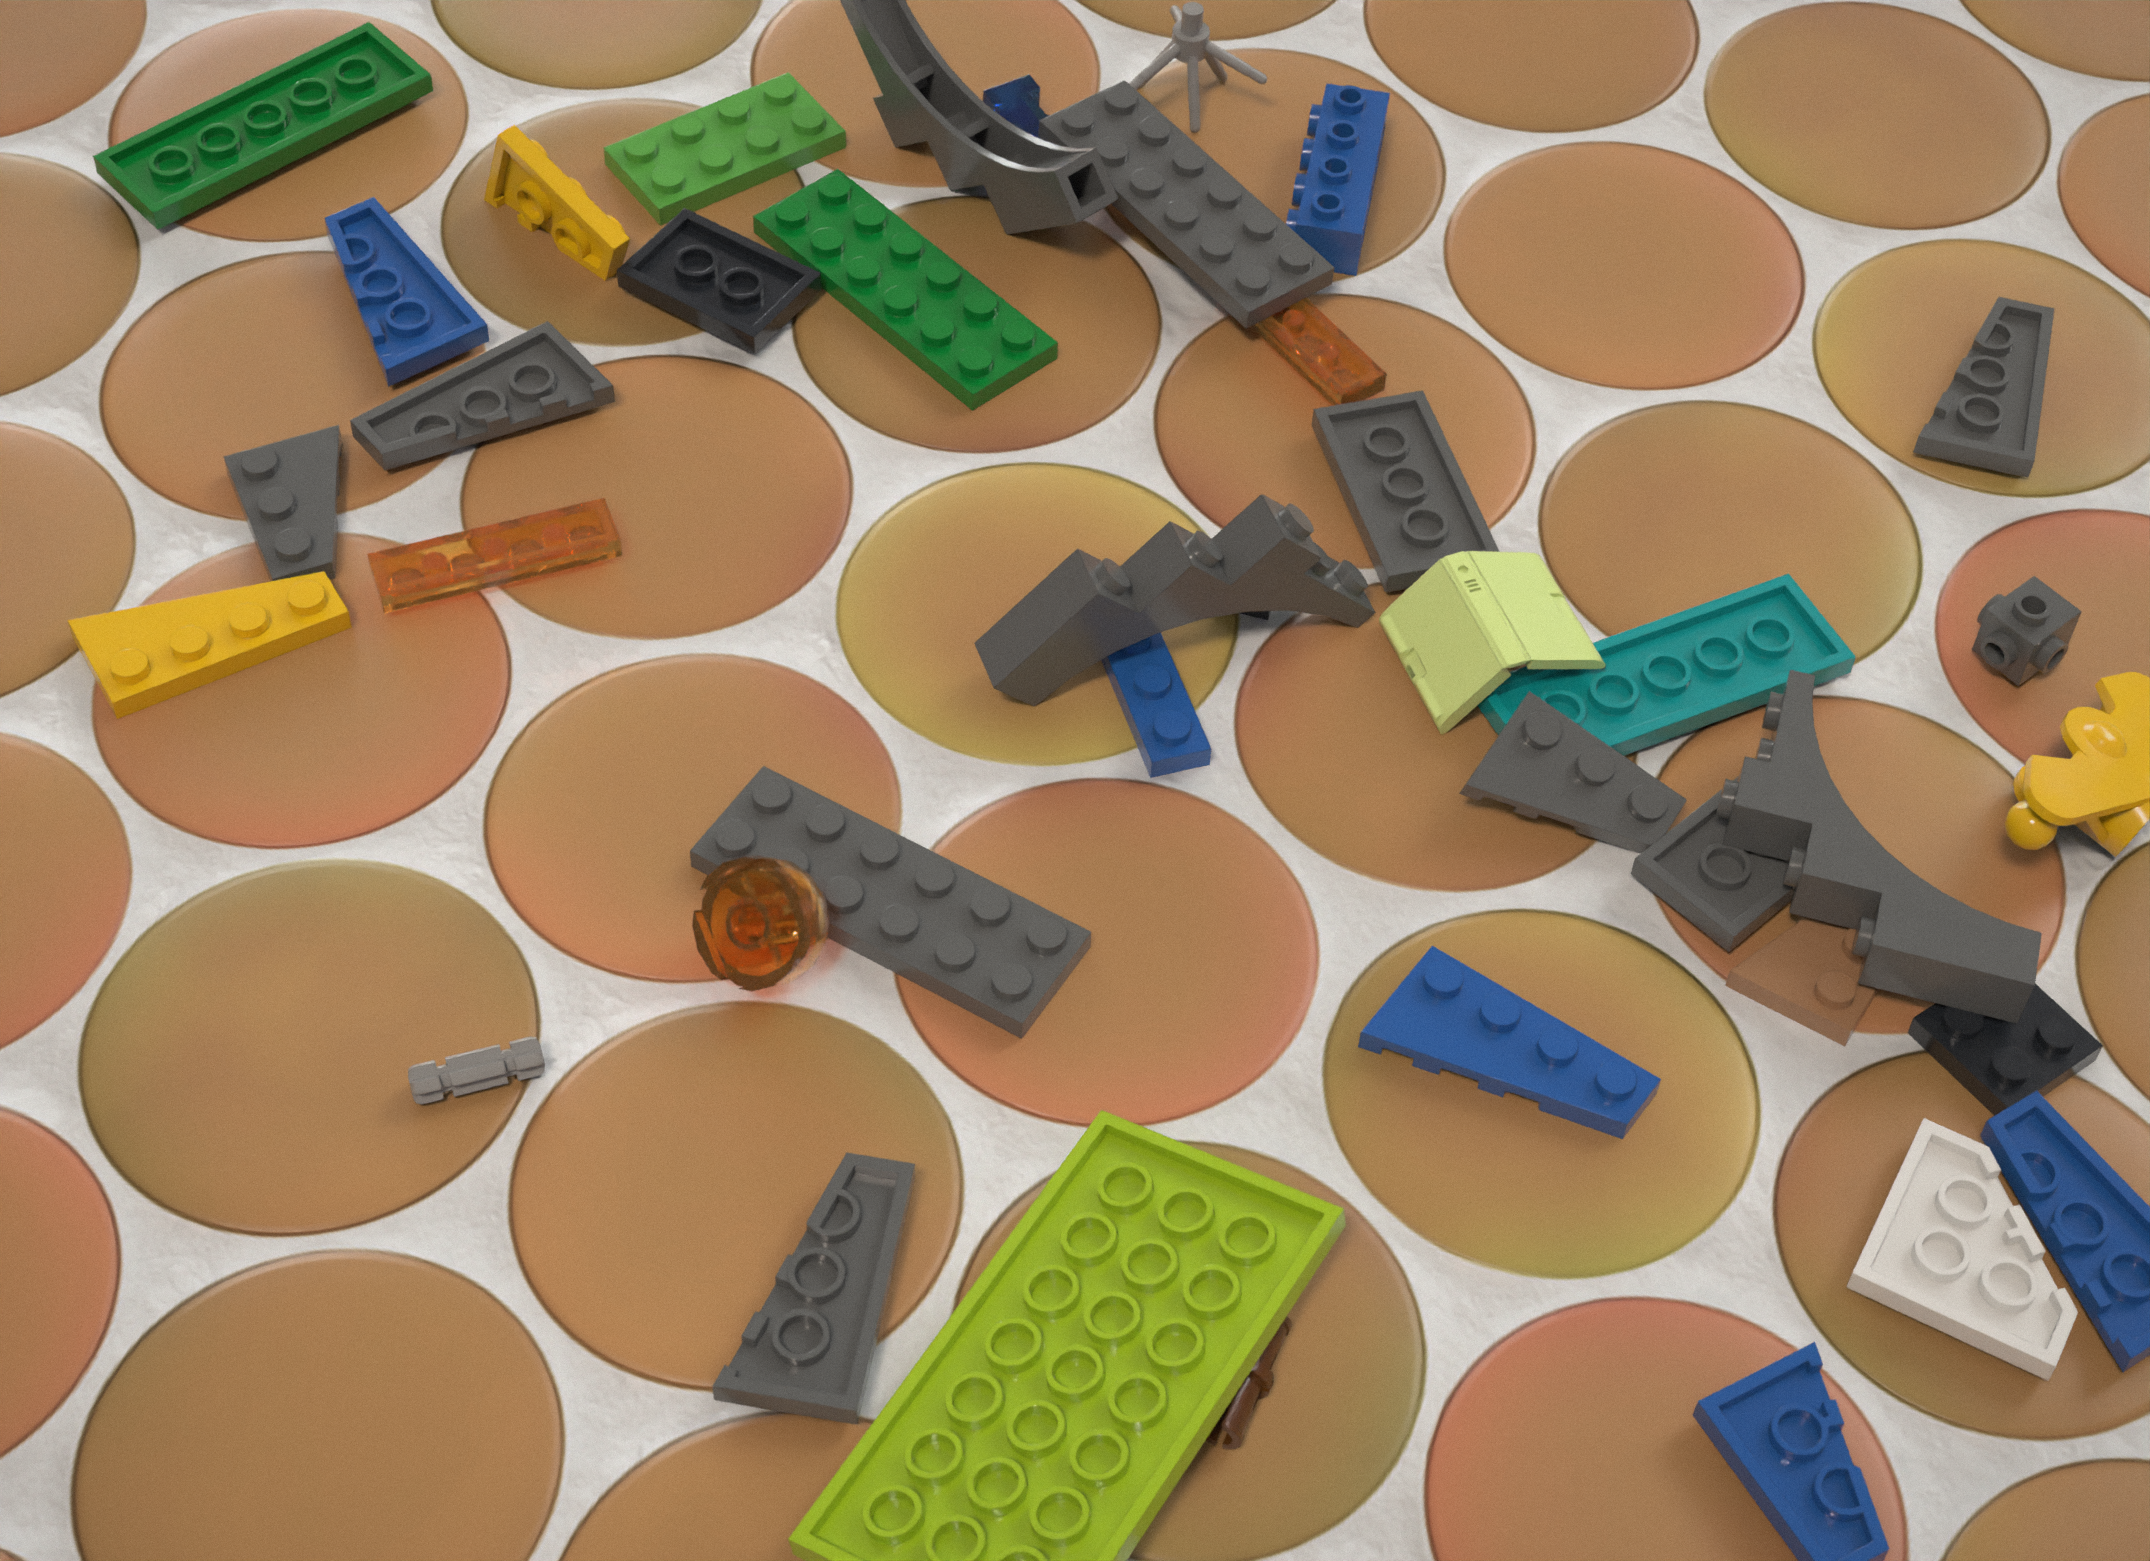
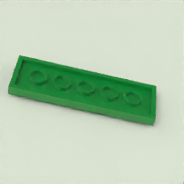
[93,22,433,230]
[753,169,1058,411]

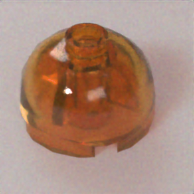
[692,855,830,992]

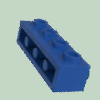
[1286,83,1390,276]

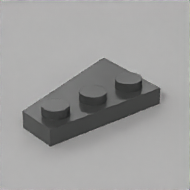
[1459,691,1687,853]

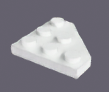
[1847,1118,2078,1381]

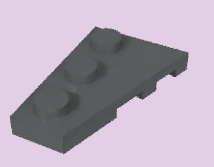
[223,425,342,581]

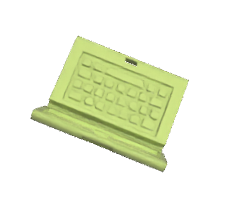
[1379,551,1606,734]

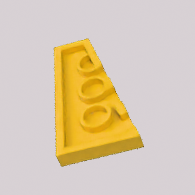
[67,571,352,719]

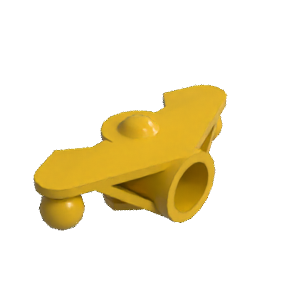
[2005,672,2150,857]

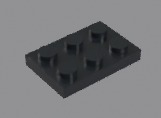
[617,208,821,354]

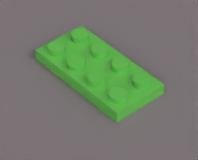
[603,72,846,226]

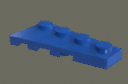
[324,197,489,387]
[1358,946,1661,1139]
[1980,1091,2150,1372]

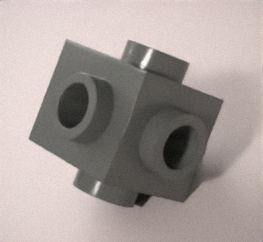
[1972,576,2082,686]

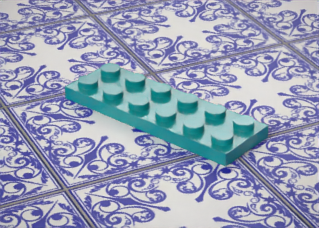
[1477,574,1856,756]

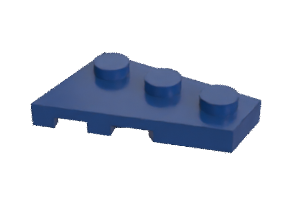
[1693,1342,1889,1561]

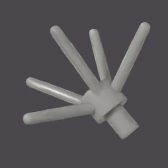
[1128,2,1267,132]

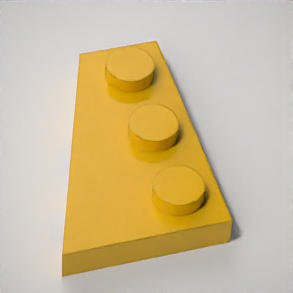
[484,125,630,281]

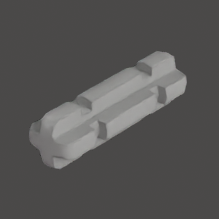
[408,1036,545,1105]

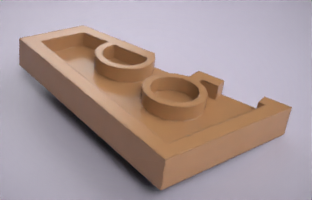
[1725,917,1879,1047]

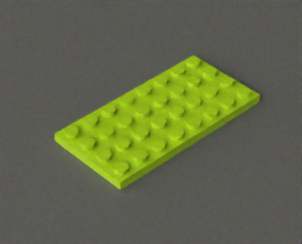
[788,1110,1346,1561]

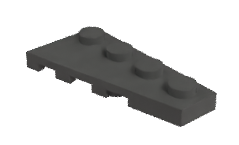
[1913,297,2055,477]
[350,321,615,470]
[712,1152,915,1425]

